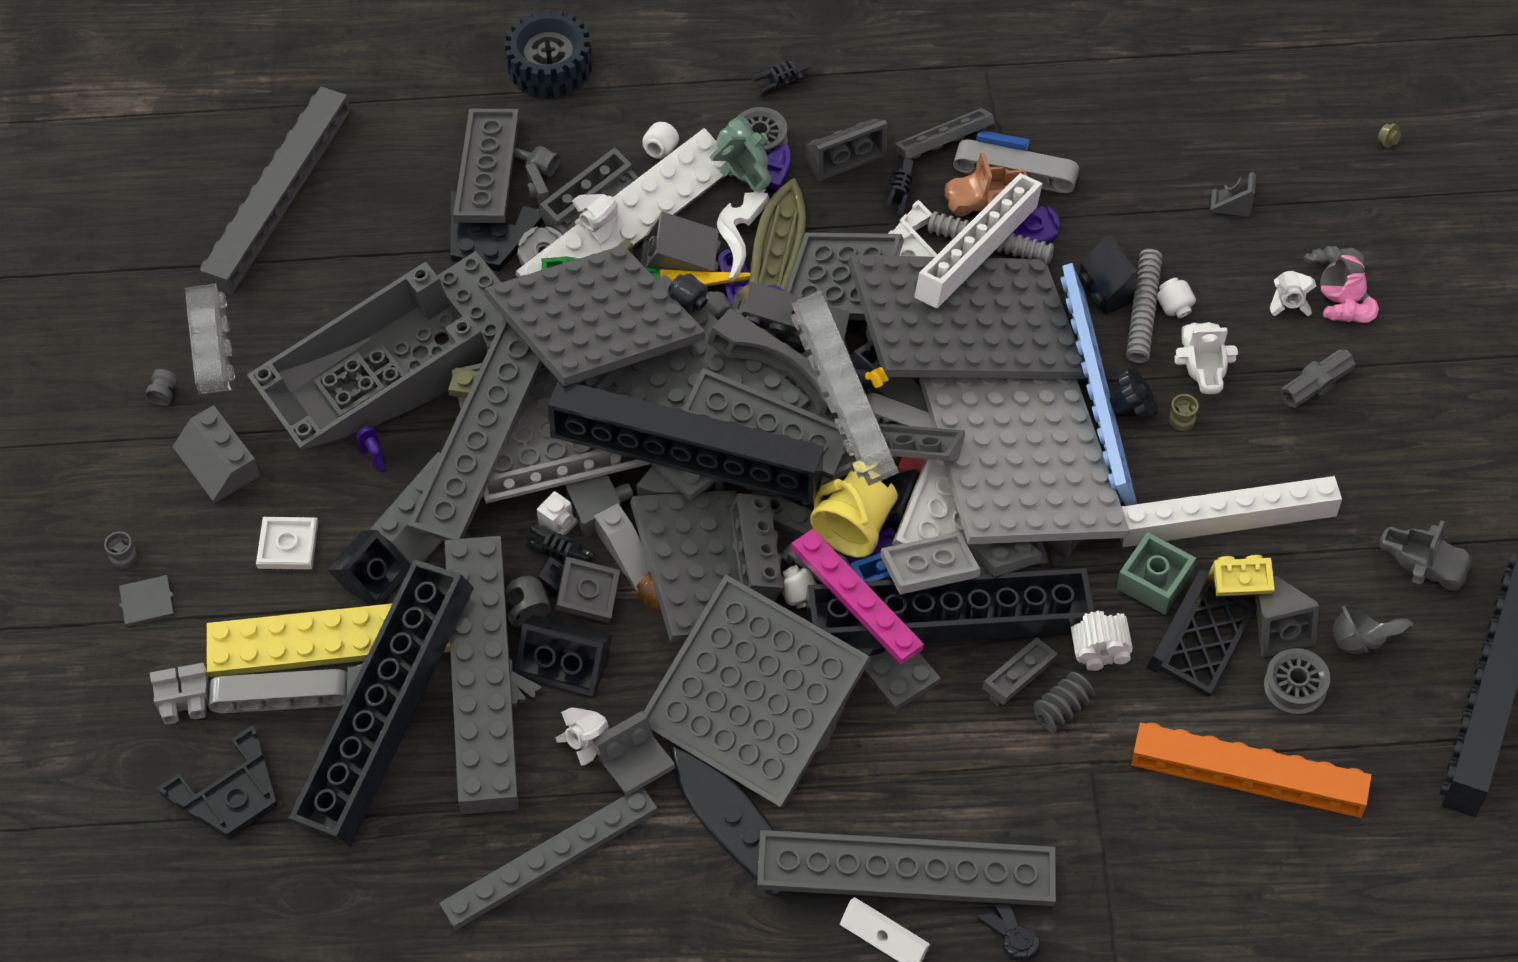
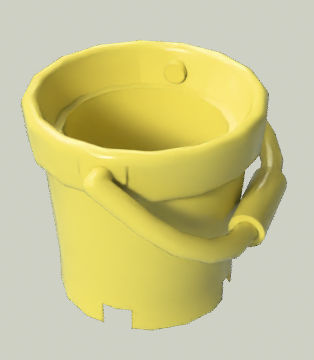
[810,466,898,558]

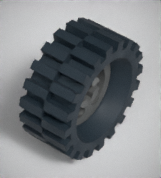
[504,9,593,99]

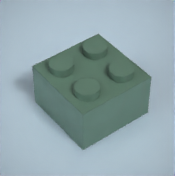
[1117,532,1196,615]

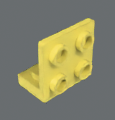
[1208,555,1275,596]

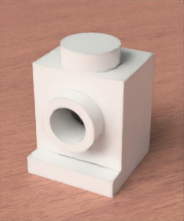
[536,491,578,535]

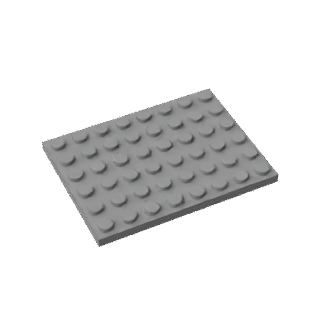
[919,377,1130,544]

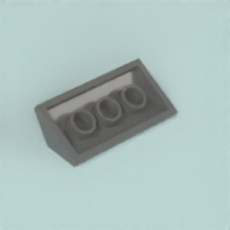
[843,422,965,461]

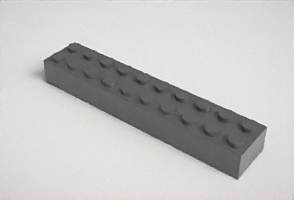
[445,536,519,814]

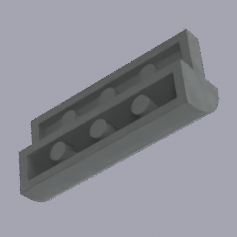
[539,147,639,235]

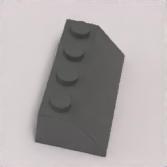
[370,452,483,566]

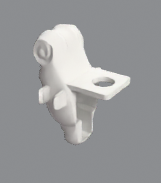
[1174,322,1238,394]

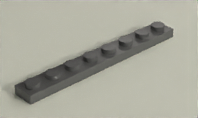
[439,787,658,930]

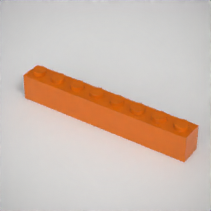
[1131,722,1372,818]

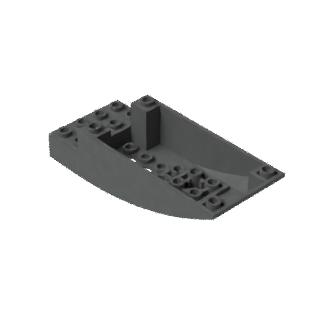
[247,251,503,450]

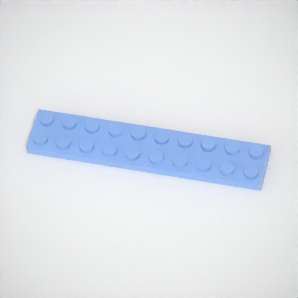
[1061,263,1137,506]

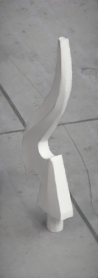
[717,189,770,281]

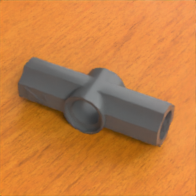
[1280,349,1356,408]

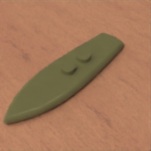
[749,178,806,292]

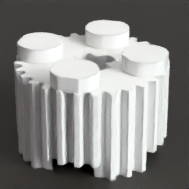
[1071,610,1132,671]

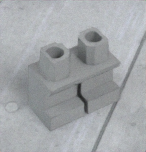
[150,663,210,725]

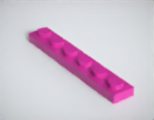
[791,529,924,665]

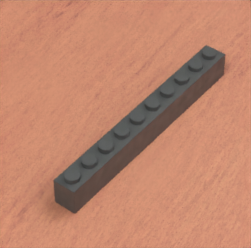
[200,86,351,295]

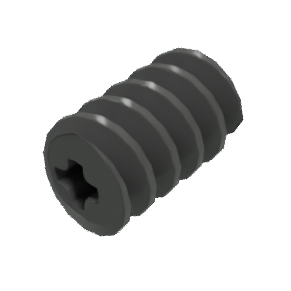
[1033,672,1096,734]

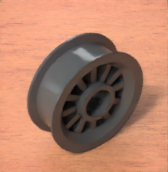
[737,107,788,156]
[1264,648,1330,714]

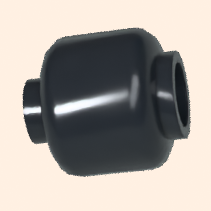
[668,274,708,313]

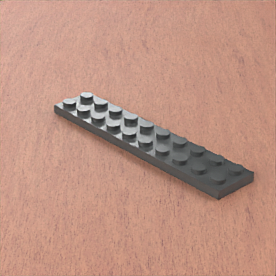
[408,318,543,541]
[757,830,1056,906]

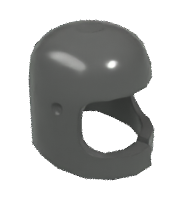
[505,575,551,628]

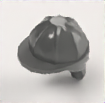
[1333,605,1414,654]

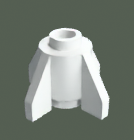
[572,194,618,244]
[1270,271,1316,316]
[555,707,608,765]

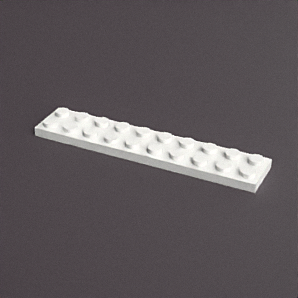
[515,128,725,277]

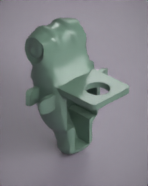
[709,116,772,192]

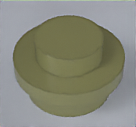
[1378,123,1401,148]

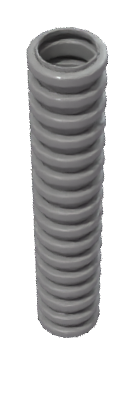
[928,211,1054,265]
[1126,249,1163,363]

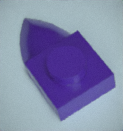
[767,144,790,190]

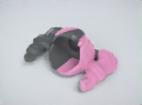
[1303,246,1379,323]

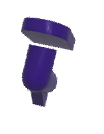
[356,426,386,473]

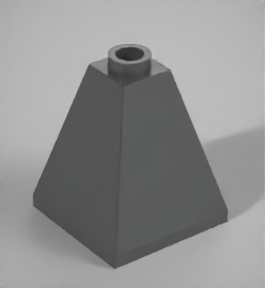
[1254,576,1319,658]

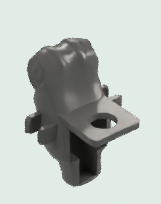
[1380,520,1472,591]

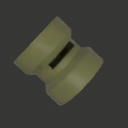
[1169,394,1199,431]

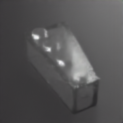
[185,283,235,394]

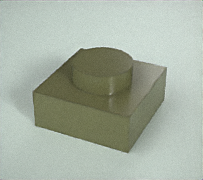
[448,368,479,398]

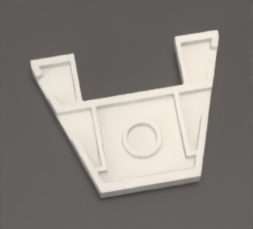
[888,200,937,257]

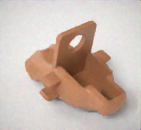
[945,153,1029,216]

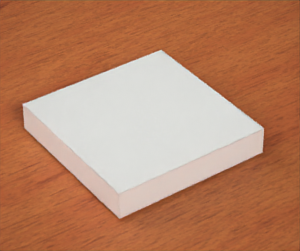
[256,517,319,569]

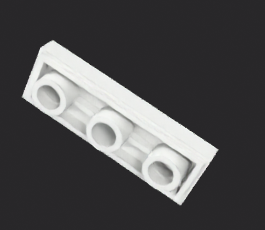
[840,897,930,962]

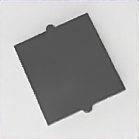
[119,575,174,627]

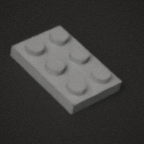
[881,532,980,594]

